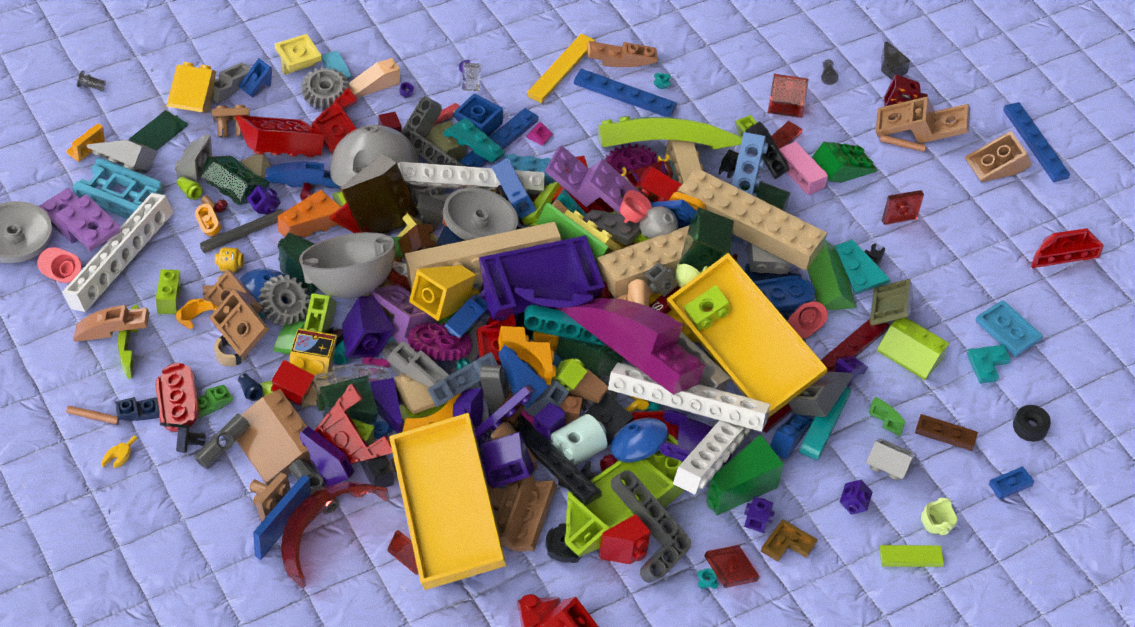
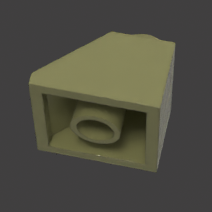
[426,121,466,164]

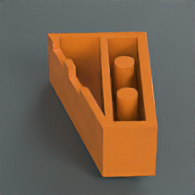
[277,190,342,242]

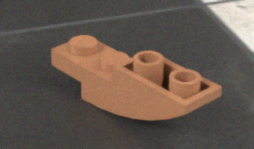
[587,41,658,67]
[73,305,150,342]

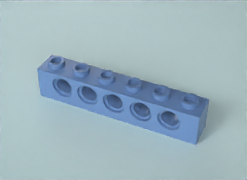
[721,132,768,244]

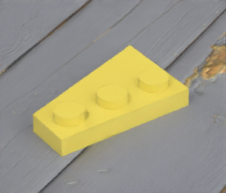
[564,210,623,251]

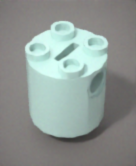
[551,414,607,466]

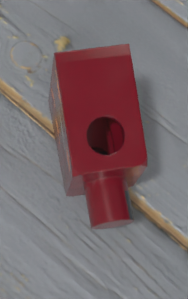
[884,74,928,107]

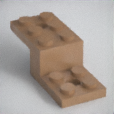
[875,97,971,144]
[204,269,269,358]

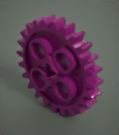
[605,143,658,175]
[408,322,472,361]

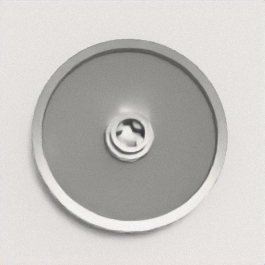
[443,187,518,240]
[0,201,53,263]

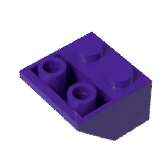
[482,431,535,488]

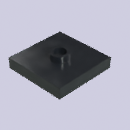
[584,392,635,447]

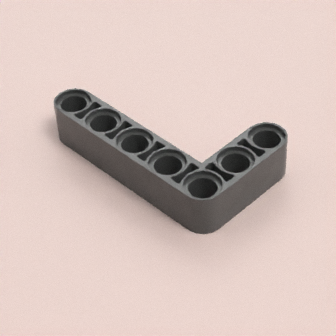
[401,97,467,167]
[480,360,525,412]
[611,470,691,583]

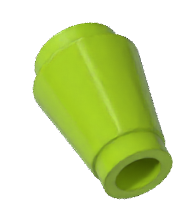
[177,177,203,200]

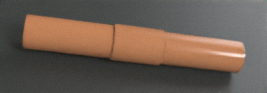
[880,135,926,152]
[66,405,119,425]

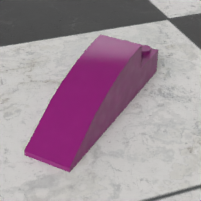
[561,298,706,395]

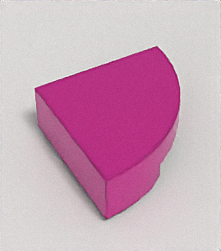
[362,357,390,376]

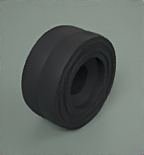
[1013,405,1051,442]

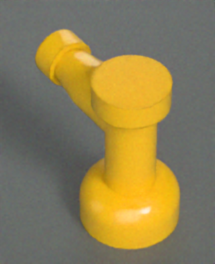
[625,396,649,414]

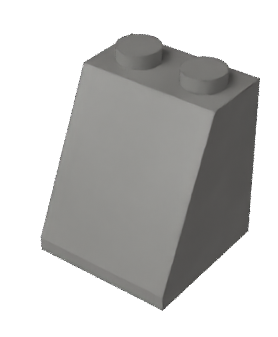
[747,242,791,274]

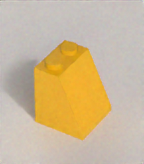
[166,62,216,113]
[409,265,476,321]

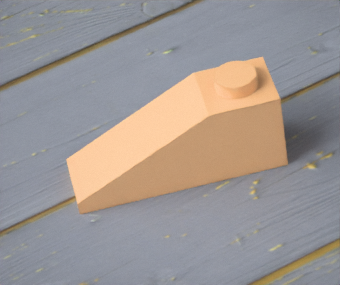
[349,58,400,98]

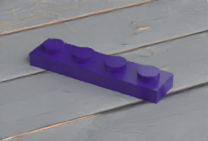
[474,385,535,444]

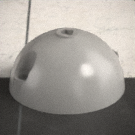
[330,125,420,187]
[299,232,395,299]

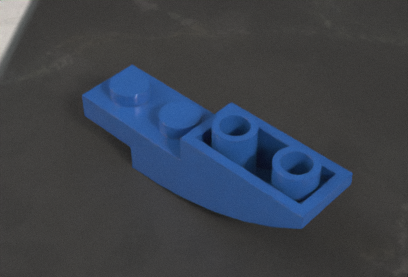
[265,161,340,188]

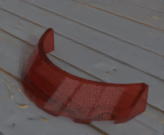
[281,482,389,588]

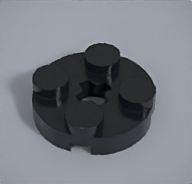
[545,523,582,563]

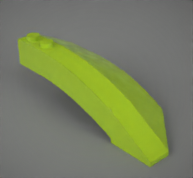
[597,116,743,150]
[565,434,685,557]

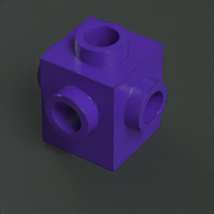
[247,185,281,215]
[840,479,873,515]
[744,496,775,533]

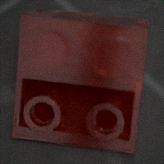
[767,74,809,118]

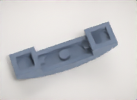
[427,352,498,407]

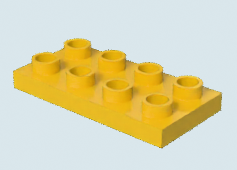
[667,253,827,418]
[389,413,507,590]

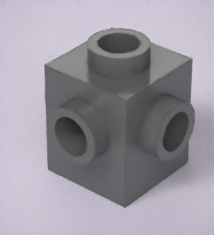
[644,262,679,297]

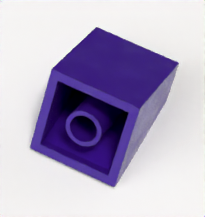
[342,296,395,358]

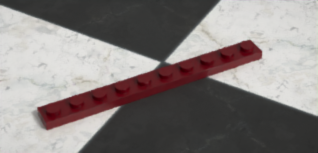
[762,319,890,434]

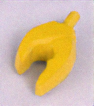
[101,435,138,468]

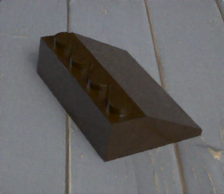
[340,154,418,234]

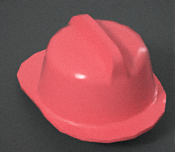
[619,190,652,223]
[37,247,81,283]
[788,301,828,339]

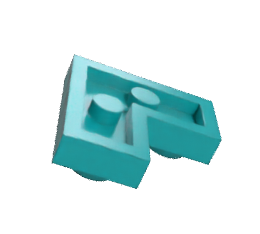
[967,345,1010,384]

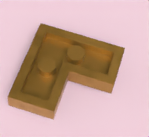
[761,519,818,562]

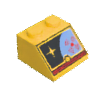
[289,328,337,378]

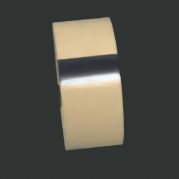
[214,335,246,366]

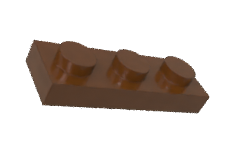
[915,414,978,451]

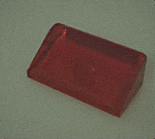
[387,530,419,575]

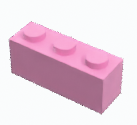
[779,142,828,195]

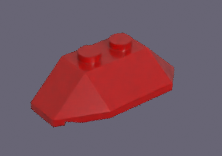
[1031,228,1104,268]

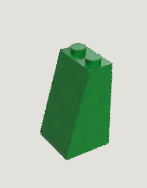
[706,435,784,516]

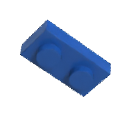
[988,466,1034,499]

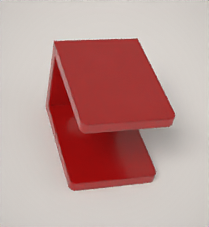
[271,360,315,406]

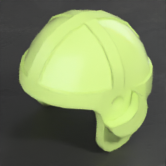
[675,260,709,288]
[921,498,958,535]

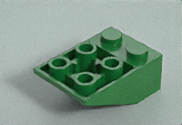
[812,141,877,183]

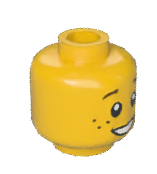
[215,247,244,273]

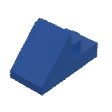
[238,58,272,97]

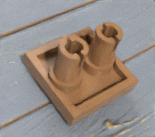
[212,105,250,137]
[249,472,291,522]

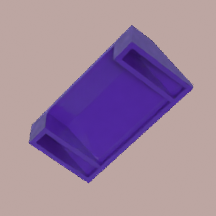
[479,235,605,319]

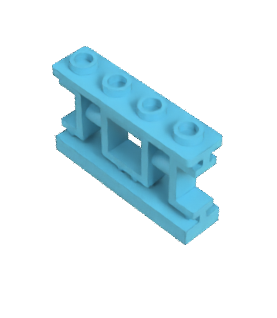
[73,157,163,219]

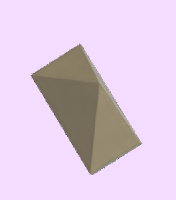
[238,154,270,186]

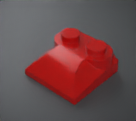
[517,594,560,627]

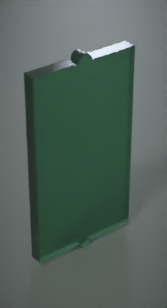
[129,110,188,151]

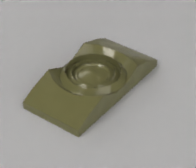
[870,279,913,326]

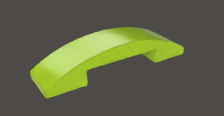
[118,305,139,379]

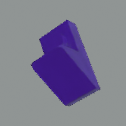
[835,356,868,387]

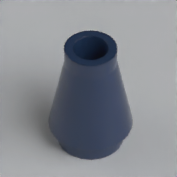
[238,373,263,401]

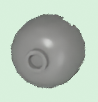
[640,206,678,239]

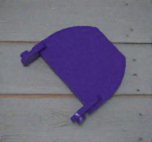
[660,409,732,467]

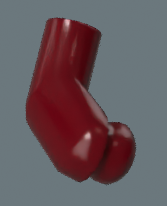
[300,183,313,201]

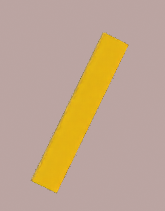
[527,33,596,103]

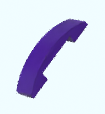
[513,285,593,308]

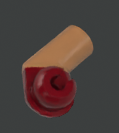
[201,195,228,213]

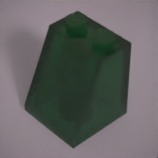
[679,207,734,272]
[278,232,318,299]
[316,375,378,425]

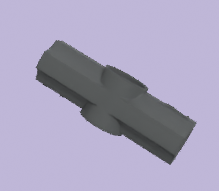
[194,414,250,469]
[289,458,339,514]

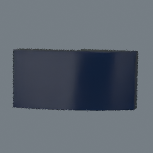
[115,397,159,421]

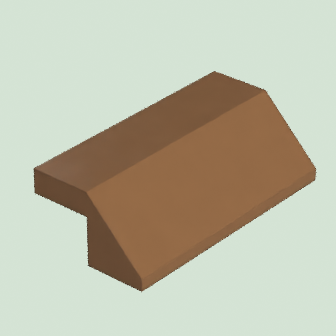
[495,475,557,552]

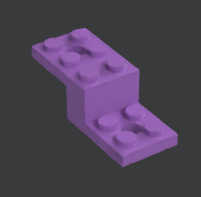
[545,145,642,215]
[38,188,122,252]
[369,284,447,362]

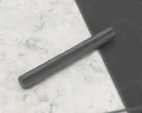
[200,209,284,253]

